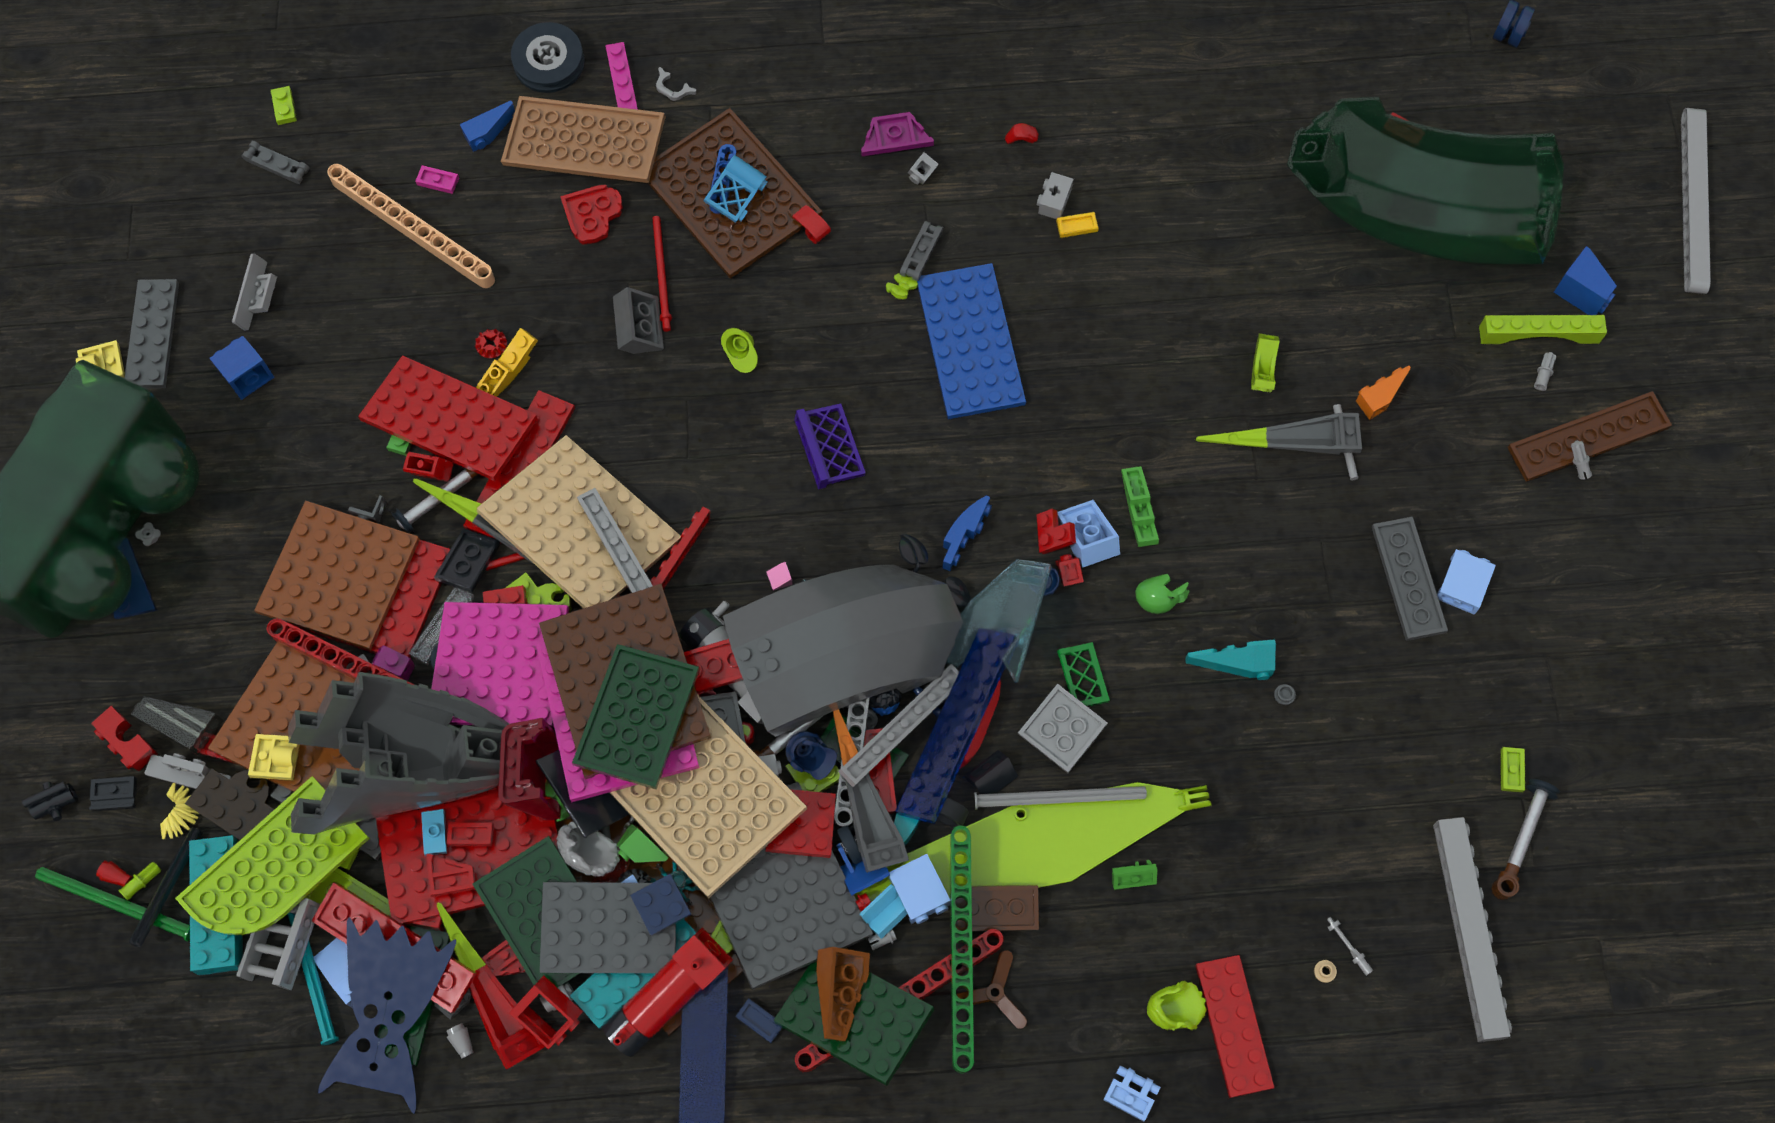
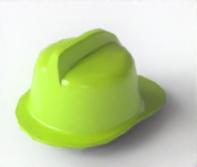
[721,328,758,373]

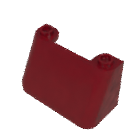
[498,718,561,820]

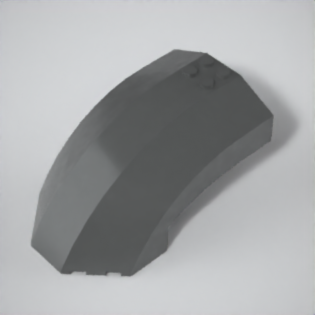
[723,565,963,737]

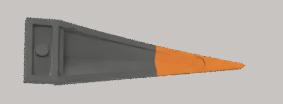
[833,709,909,873]

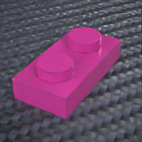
[415,165,459,194]

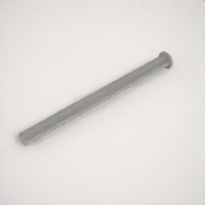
[974,786,1147,810]

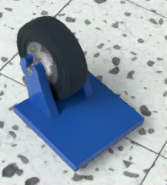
[836,825,890,896]

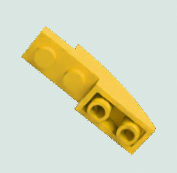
[476,328,538,397]

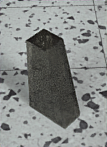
[131,697,223,755]

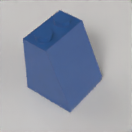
[1554,246,1617,315]
[210,336,274,400]

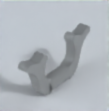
[656,67,696,101]

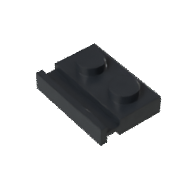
[89,776,137,812]

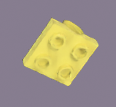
[76,340,125,388]
[248,734,300,780]

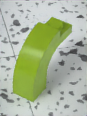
[1251,334,1280,392]

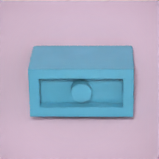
[860,884,908,939]

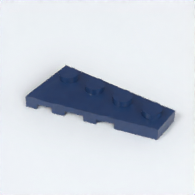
[107,538,157,619]

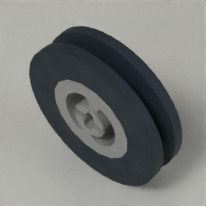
[511,22,584,93]

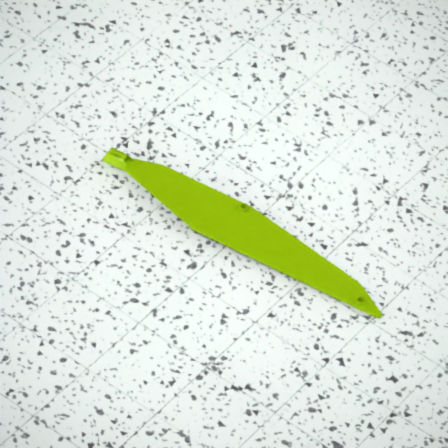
[854,782,1212,902]

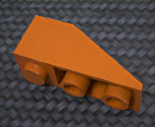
[1356,366,1411,420]

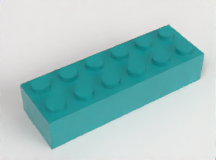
[189,835,243,975]

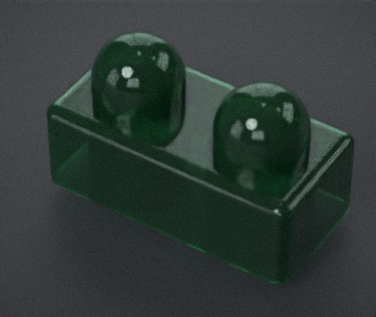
[0,360,200,638]

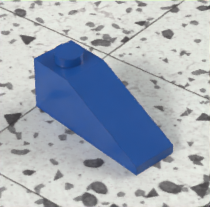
[460,101,515,152]

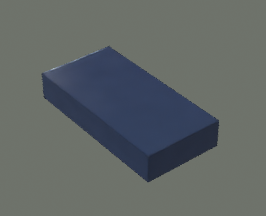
[735,998,782,1043]

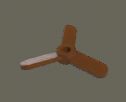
[956,950,1027,1029]

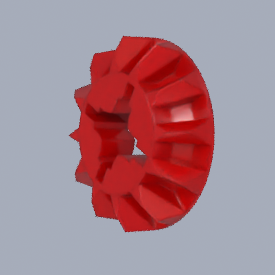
[475,328,507,358]

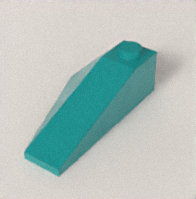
[1185,640,1276,680]

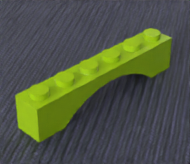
[1479,315,1607,344]

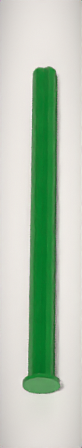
[35,867,190,942]

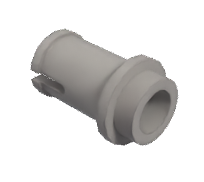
[868,929,897,951]

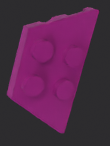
[861,112,934,156]

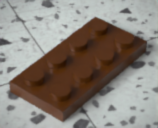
[950,885,1039,931]

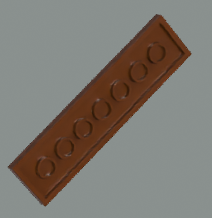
[1507,391,1672,482]

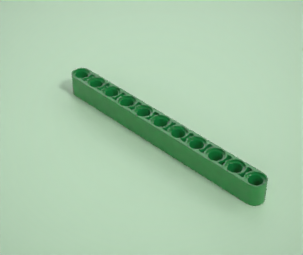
[950,826,974,1073]

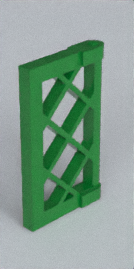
[1057,642,1110,707]

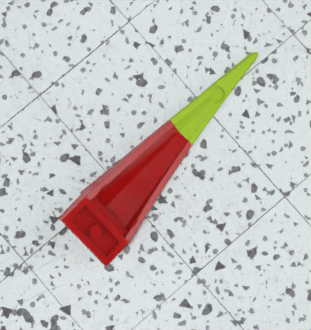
[437,902,545,1070]

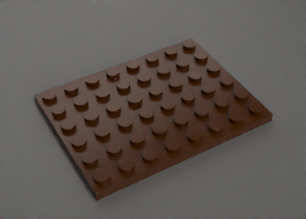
[648,108,822,279]
[539,584,711,780]

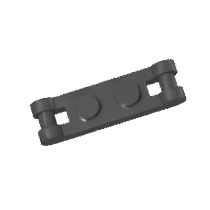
[242,141,310,184]
[900,221,944,281]

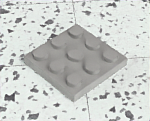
[1018,684,1108,773]

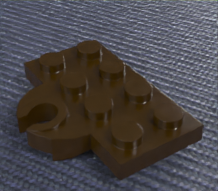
[185,768,275,840]

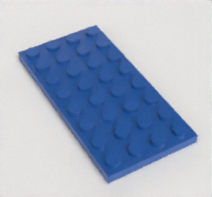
[917,263,1026,419]

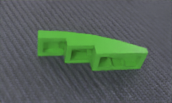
[1121,466,1159,547]

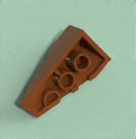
[817,947,870,1041]

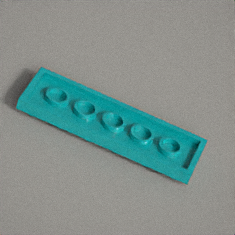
[570,920,696,1029]

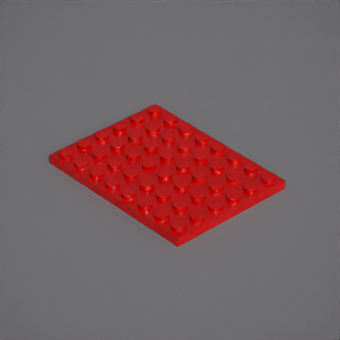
[376,779,558,925]

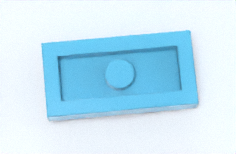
[421,809,448,856]

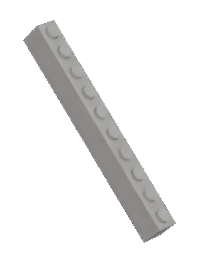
[1433,817,1512,1042]

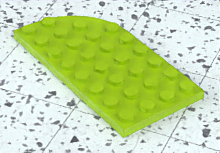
[175,776,370,935]

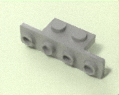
[232,253,277,331]
[145,753,232,789]

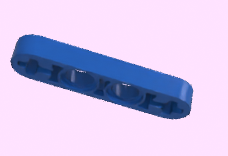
[709,144,737,214]

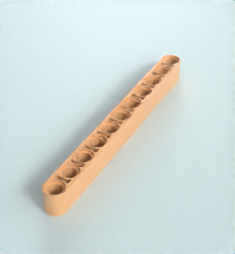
[327,164,495,288]

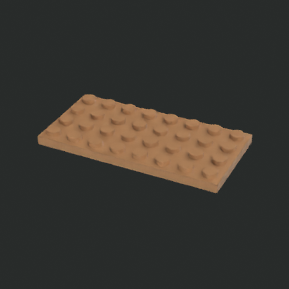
[501,96,666,183]

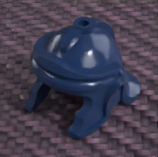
[786,731,837,780]

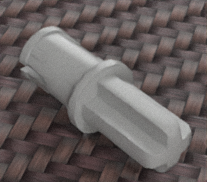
[1534,352,1556,391]
[1571,440,1592,479]

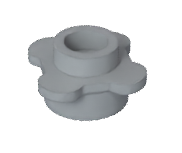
[135,522,161,546]

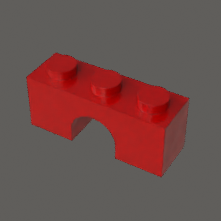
[91,706,158,772]

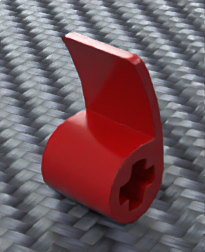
[792,205,831,244]

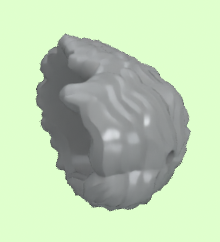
[556,822,620,877]

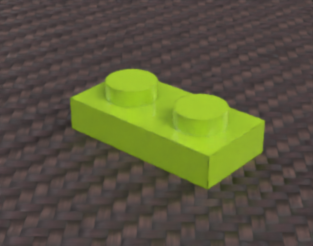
[271,86,297,125]
[1501,747,1525,792]

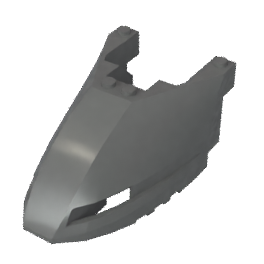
[288,672,509,835]

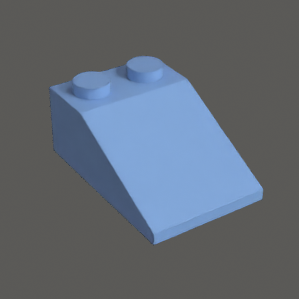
[1058,500,1120,568]
[314,938,353,1008]

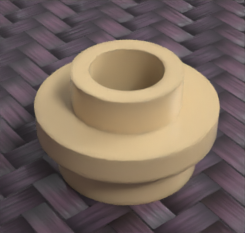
[1314,960,1337,983]

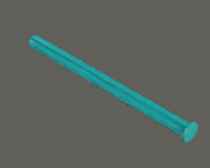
[288,904,339,1046]

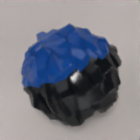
[869,689,902,716]

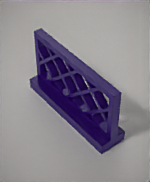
[794,404,866,489]

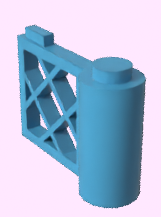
[704,154,768,223]

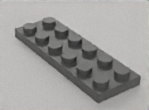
[124,279,179,389]
[1371,517,1448,641]

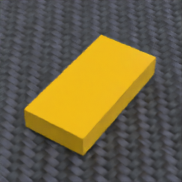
[1056,212,1099,238]

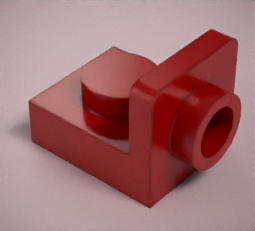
[1055,554,1084,586]

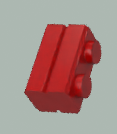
[403,452,453,482]

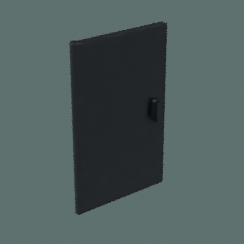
[536,750,629,838]

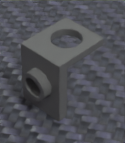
[348,495,387,524]

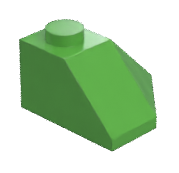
[616,824,669,862]

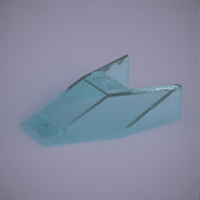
[947,559,1051,682]

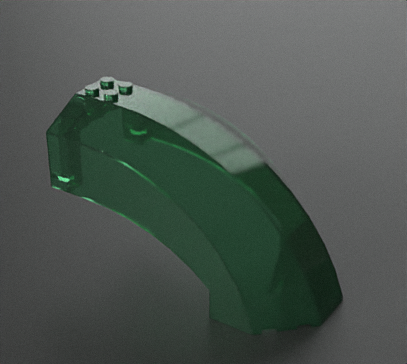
[1287,97,1564,264]

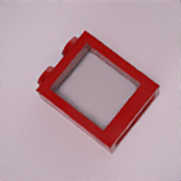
[509,975,583,1049]

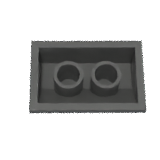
[613,287,664,354]

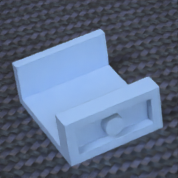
[1437,549,1496,614]
[888,854,951,924]

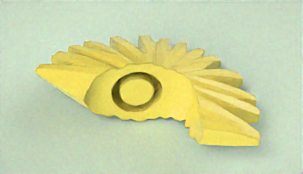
[160,783,199,839]

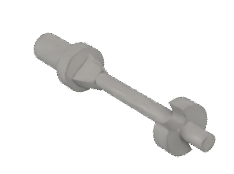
[1327,917,1373,976]

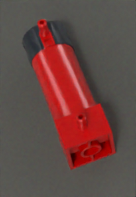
[602,927,733,1057]

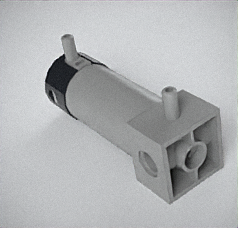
[680,601,764,724]

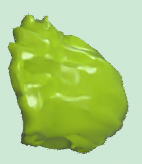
[1147,981,1207,1031]

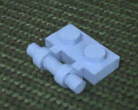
[1103,1065,1161,1122]

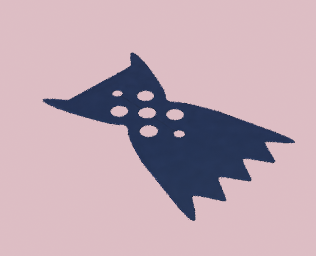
[318,917,456,1114]

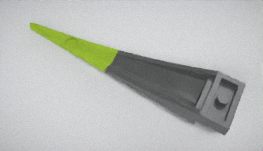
[1196,413,1362,454]
[413,479,533,563]

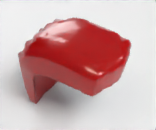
[1005,123,1038,144]

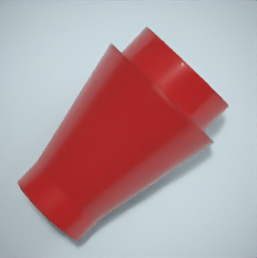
[96,860,132,887]

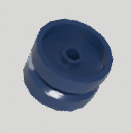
[1493,0,1535,48]

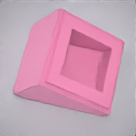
[767,562,792,591]

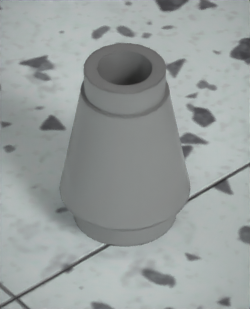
[446,1023,474,1059]

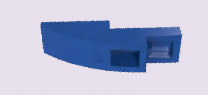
[943,496,992,571]

